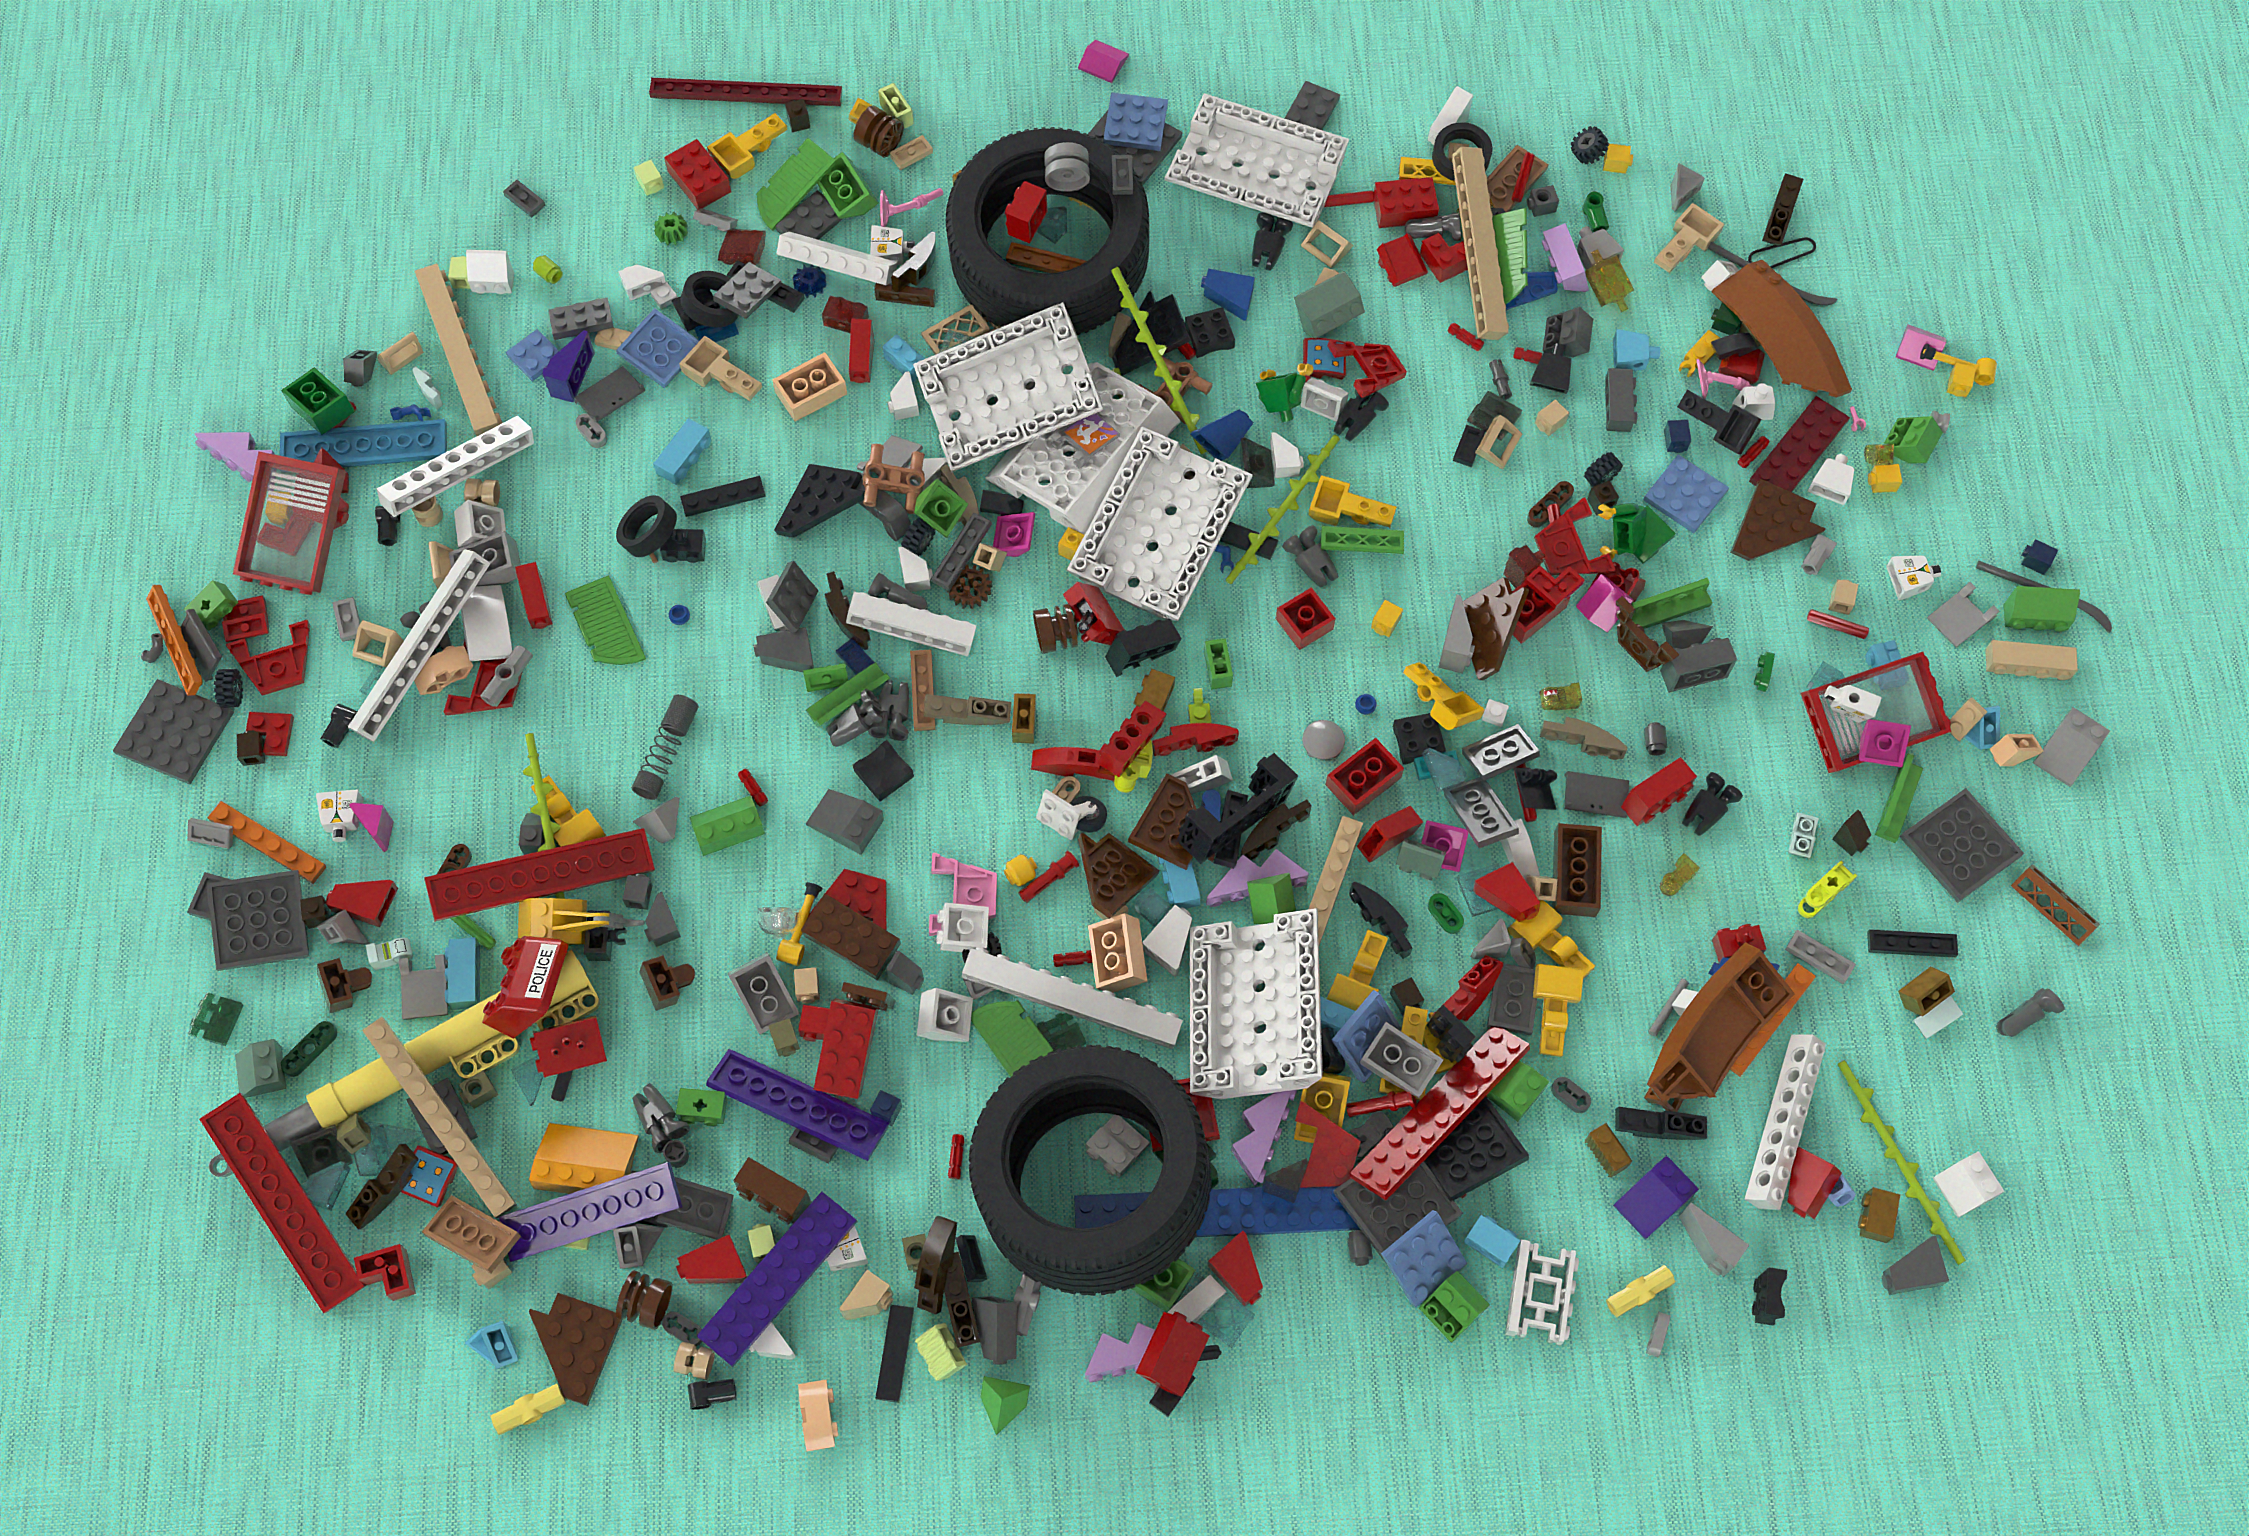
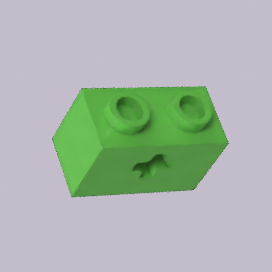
[184,580,238,631]
[1204,638,1233,690]
[676,1088,728,1127]

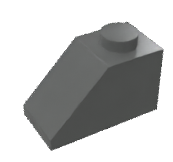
[343,349,377,386]
[519,813,545,855]
[644,892,681,947]
[886,951,924,995]

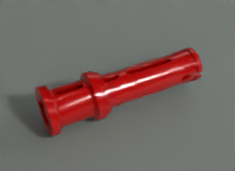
[1018,851,1079,903]
[1346,1091,1417,1117]

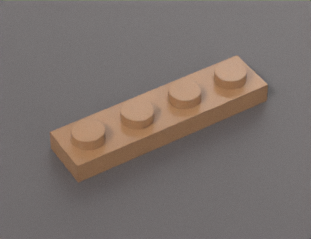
[910,650,936,731]

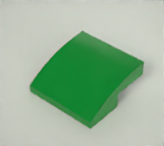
[1633,505,1676,564]

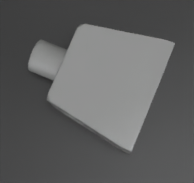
[1577,226,1624,275]

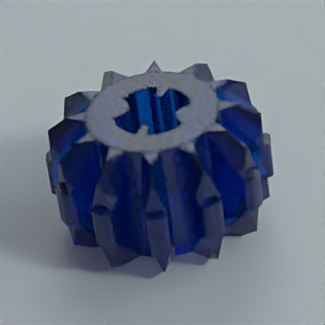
[793,264,827,298]

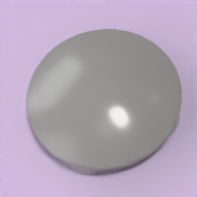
[1302,720,1345,759]

